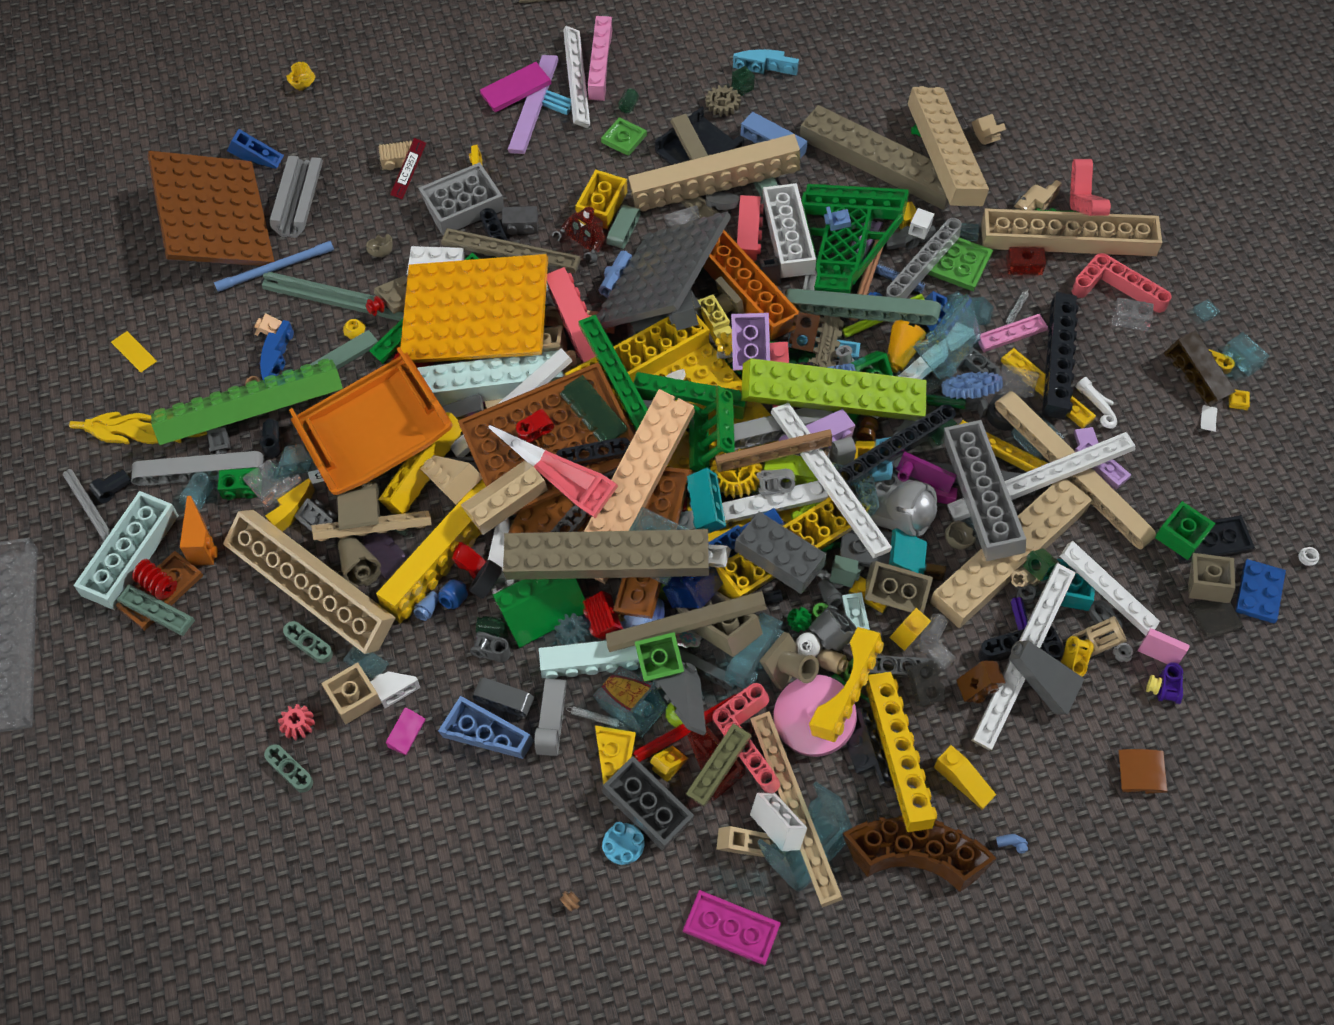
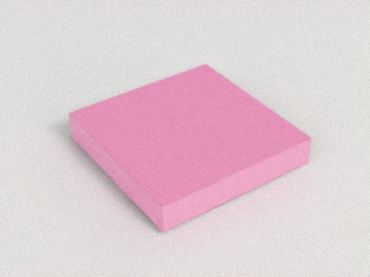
[1138,628,1189,664]

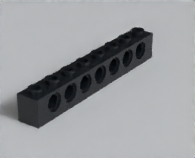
[1042,292,1079,420]

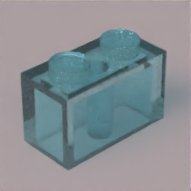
[1222,332,1269,377]

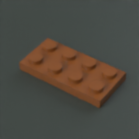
[116,551,203,631]

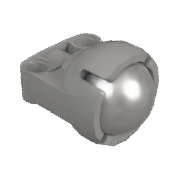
[862,473,937,536]

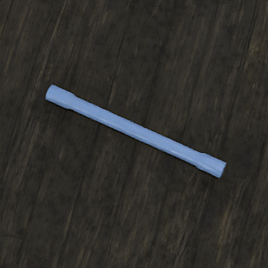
[214,241,334,292]

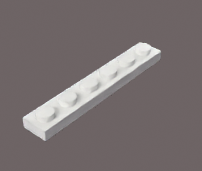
[1059,541,1160,636]

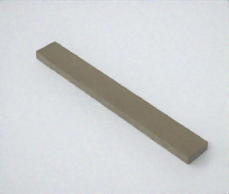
[441,228,580,274]
[606,591,767,652]

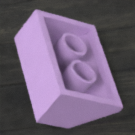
[731,313,770,371]

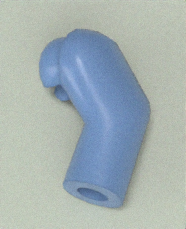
[996,834,1028,853]

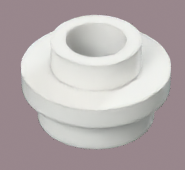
[1298,547,1319,566]

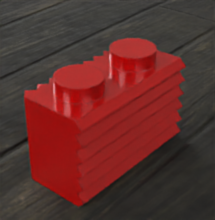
[583,591,623,640]

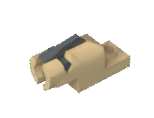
[1013,180,1062,211]

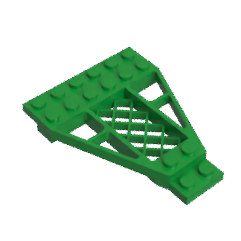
[801,184,909,293]

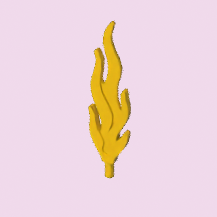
[69,412,207,444]

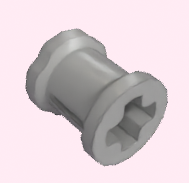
[836,345,854,365]

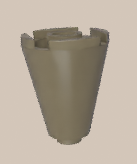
[338,535,381,588]

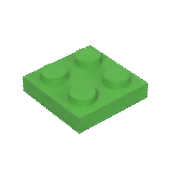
[601,117,647,156]

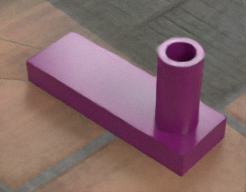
[896,451,957,493]

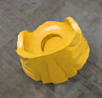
[286,62,316,91]

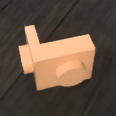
[254,313,282,336]

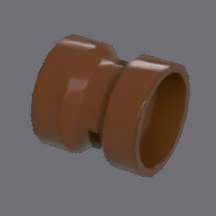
[856,417,879,441]

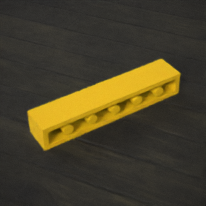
[378,412,462,514]

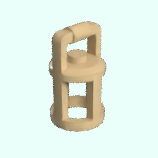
[1072,616,1127,657]

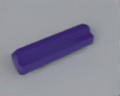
[1011,597,1028,630]

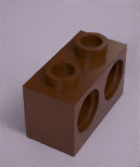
[789,312,820,352]

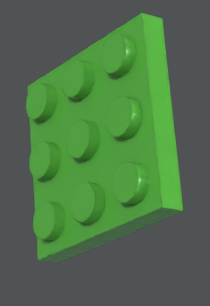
[927,238,993,292]

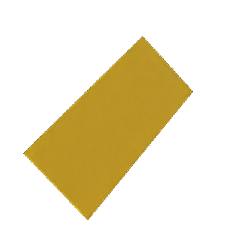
[111,331,157,372]

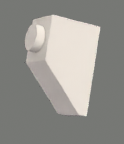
[371,672,420,708]

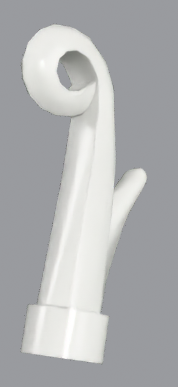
[1075,377,1117,429]

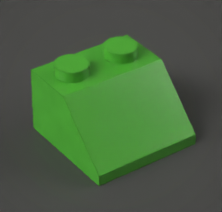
[635,632,684,682]

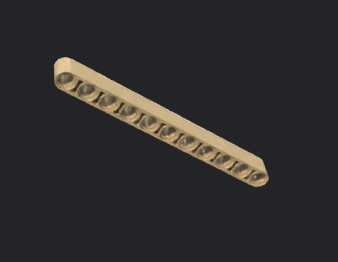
[995,391,1156,549]

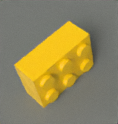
[575,169,627,229]

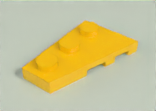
[595,725,636,785]

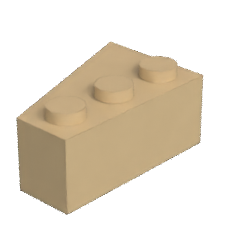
[420,455,482,504]

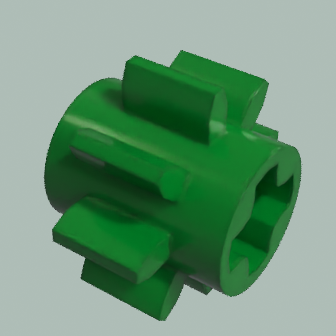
[787,607,812,633]

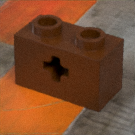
[956,661,1006,704]

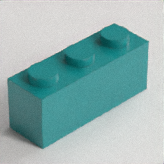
[687,468,726,534]

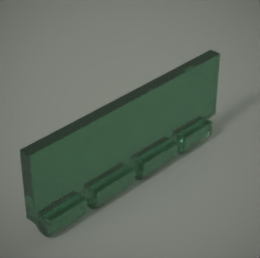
[560,375,628,442]

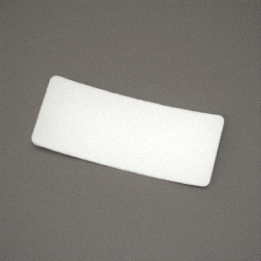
[1201,405,1217,432]

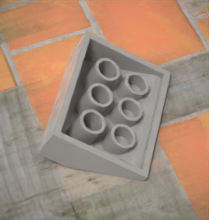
[418,162,504,235]

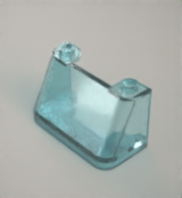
[913,294,981,379]

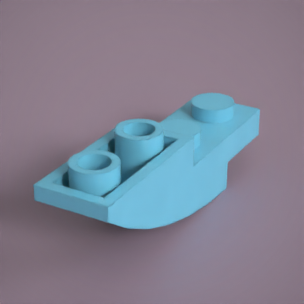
[733,50,799,75]

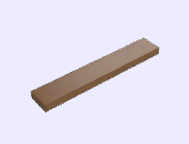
[715,429,832,472]

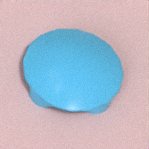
[602,822,645,865]

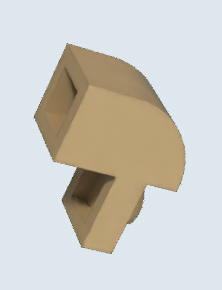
[971,114,1006,145]

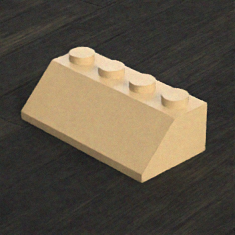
[461,460,548,535]

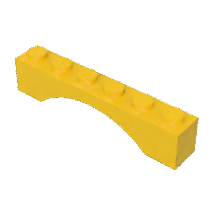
[809,627,884,742]

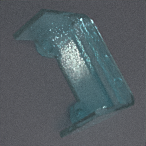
[758,782,852,891]

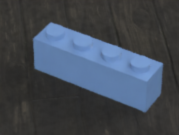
[741,112,807,159]

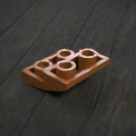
[1119,749,1168,794]

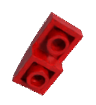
[452,542,486,579]

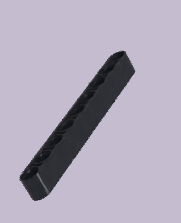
[838,404,956,488]

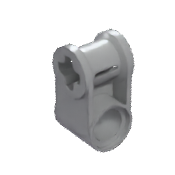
[756,469,795,495]

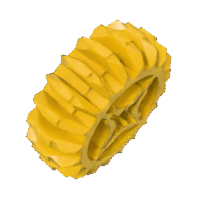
[710,449,763,499]

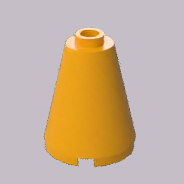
[887,320,927,373]

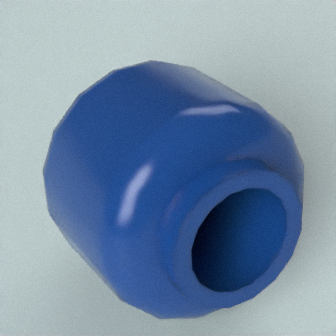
[438,580,468,609]

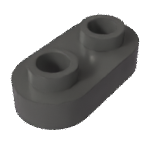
[1089,600,1122,636]

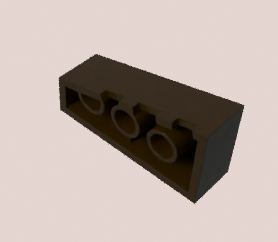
[1163,330,1236,407]

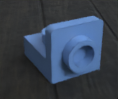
[824,207,851,231]

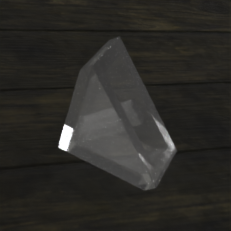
[664,205,700,228]

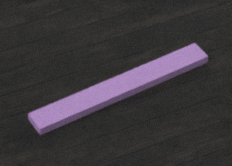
[508,55,558,154]

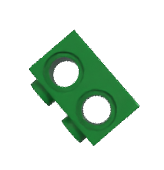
[218,468,262,500]

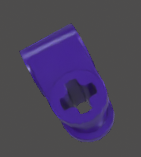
[1157,663,1183,704]

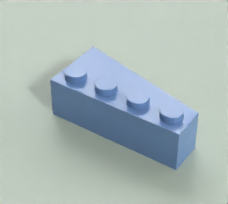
[438,696,534,759]

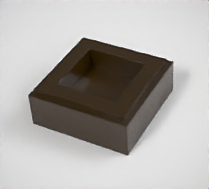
[924,563,946,581]

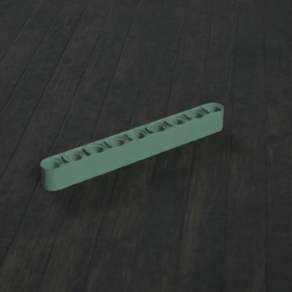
[785,289,941,325]

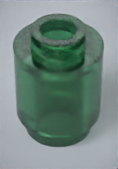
[619,89,639,114]
[476,616,506,637]

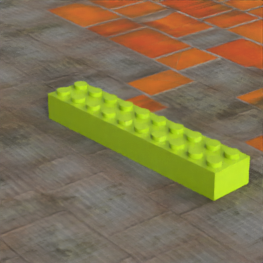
[741,358,926,421]

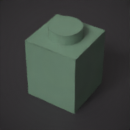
[829,555,861,588]

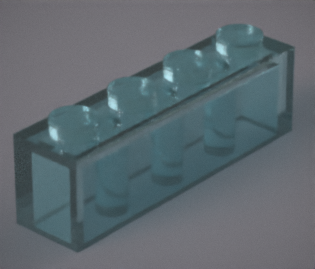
[724,612,784,689]

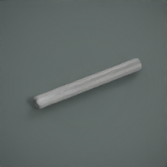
[63,469,111,541]

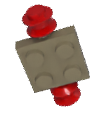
[366,276,407,316]

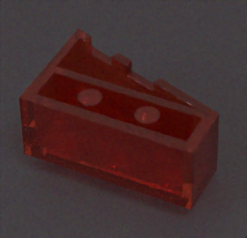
[687,724,746,801]

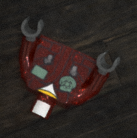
[552,207,605,263]

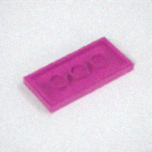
[480,62,552,112]
[683,890,781,966]

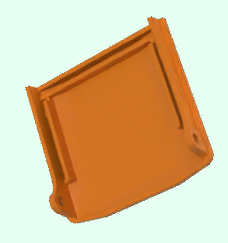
[289,347,452,495]

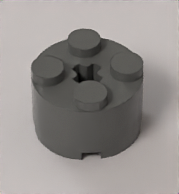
[809,605,857,652]

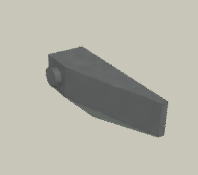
[653,662,706,736]

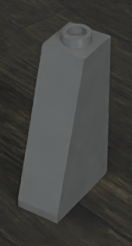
[1009,640,1084,715]

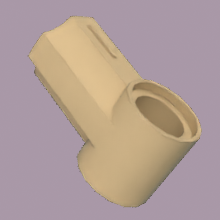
[1011,567,1041,587]

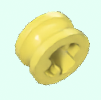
[1146,675,1162,695]

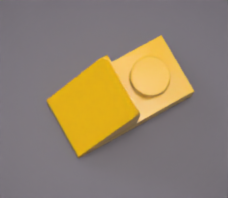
[889,608,931,651]
[650,745,688,782]

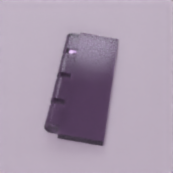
[351,532,409,581]

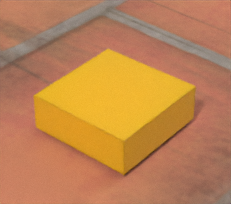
[1229,389,1250,410]

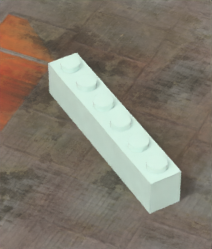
[539,641,640,679]

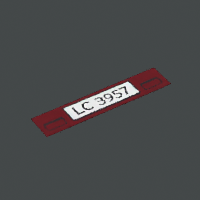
[390,138,427,200]

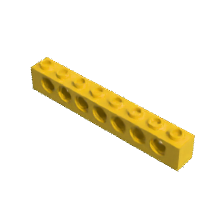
[865,672,937,832]

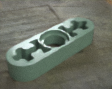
[283,621,333,663]
[264,745,313,793]

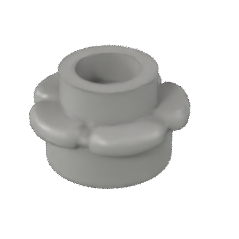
[1113,643,1133,662]

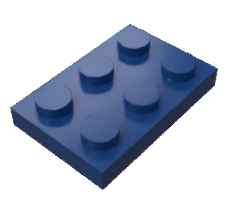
[1235,559,1286,624]

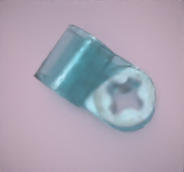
[179,472,213,510]

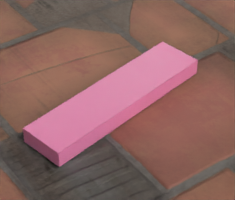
[975,314,1048,352]

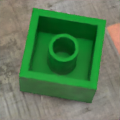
[1155,501,1216,560]

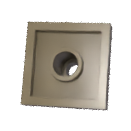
[701,276,745,320]
[760,632,819,690]

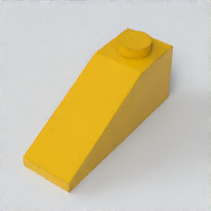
[934,745,996,810]

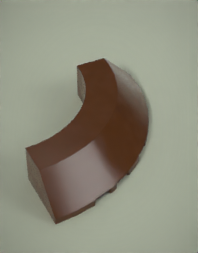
[843,816,997,892]

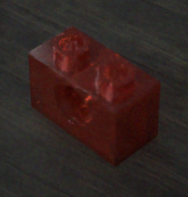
[1006,246,1046,275]

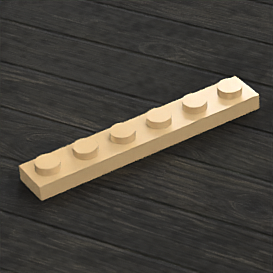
[311,511,431,541]

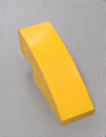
[265,478,315,532]

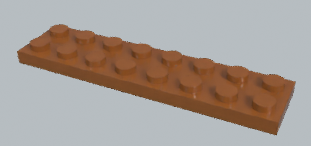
[613,467,692,619]

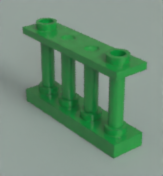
[689,385,735,472]

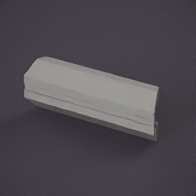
[270,156,323,238]

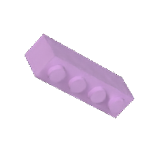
[779,409,855,456]

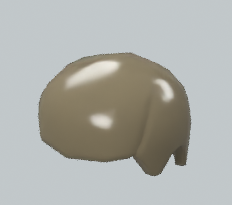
[366,234,393,258]
[945,520,976,550]

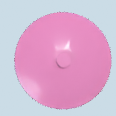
[774,675,857,757]

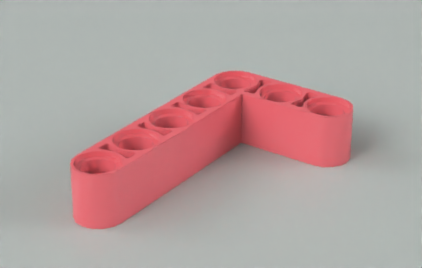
[1070,159,1111,216]
[1072,253,1172,313]
[713,683,780,793]

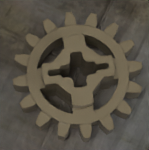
[706,85,741,117]

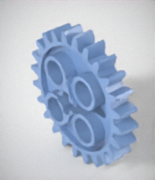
[941,372,1003,399]

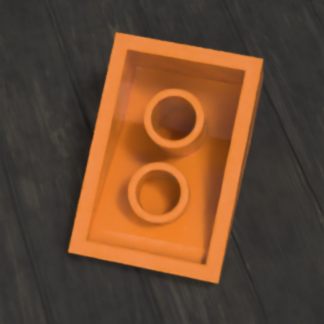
[180,496,218,566]

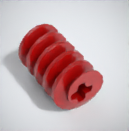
[132,559,177,600]

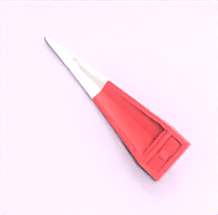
[489,425,618,518]

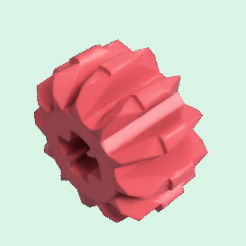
[278,704,315,741]

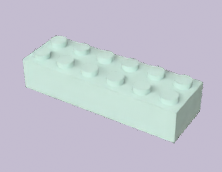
[73,491,179,610]

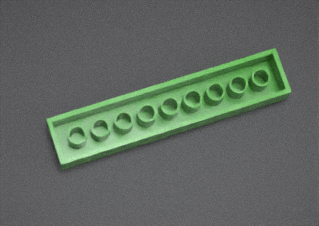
[151,359,343,445]

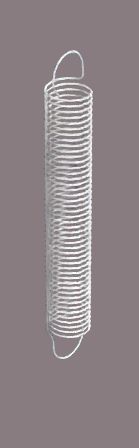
[1006,289,1029,325]
[566,707,624,727]

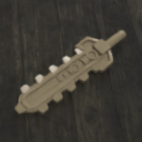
[809,316,844,368]

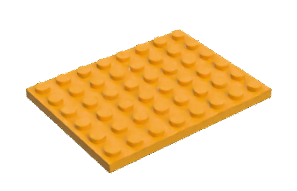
[400,254,548,363]

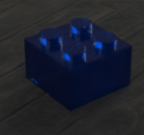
[662,566,723,608]

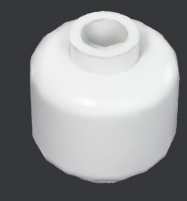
[795,632,823,657]

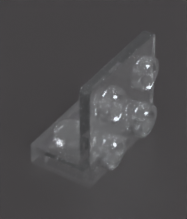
[243,460,302,507]

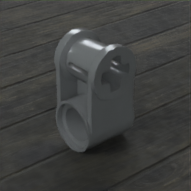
[470,632,511,662]

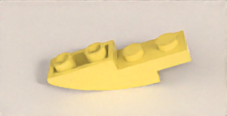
[698,294,733,363]

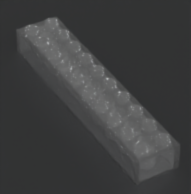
[0,538,38,732]

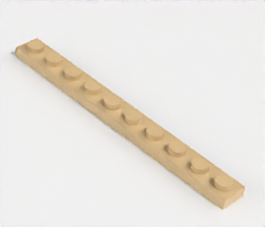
[750,711,843,908]

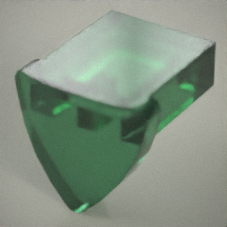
[932,419,958,446]

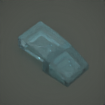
[343,646,389,679]

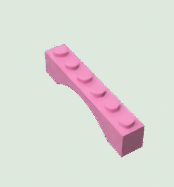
[588,16,612,101]

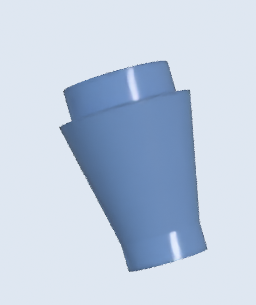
[413,591,439,621]

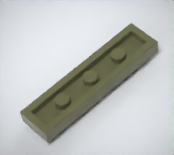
[686,723,752,807]

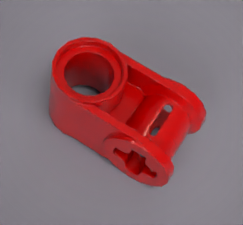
[516,409,555,443]

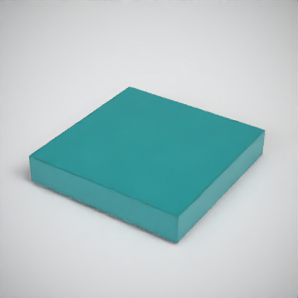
[889,528,927,575]

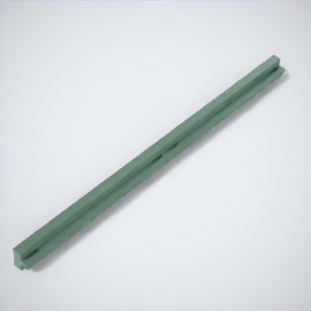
[262,272,404,321]

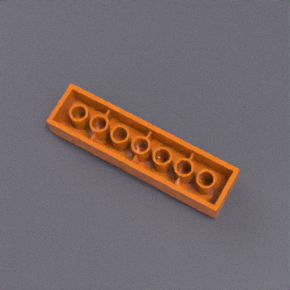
[703,230,799,341]

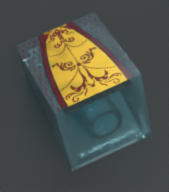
[594,666,667,738]

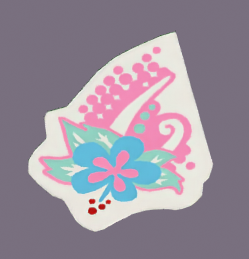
[675,630,703,648]

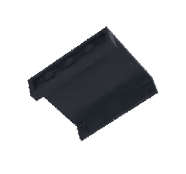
[655,107,744,165]

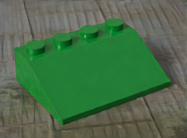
[492,578,585,648]

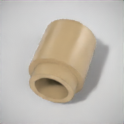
[817,649,848,674]

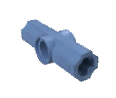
[598,251,632,298]

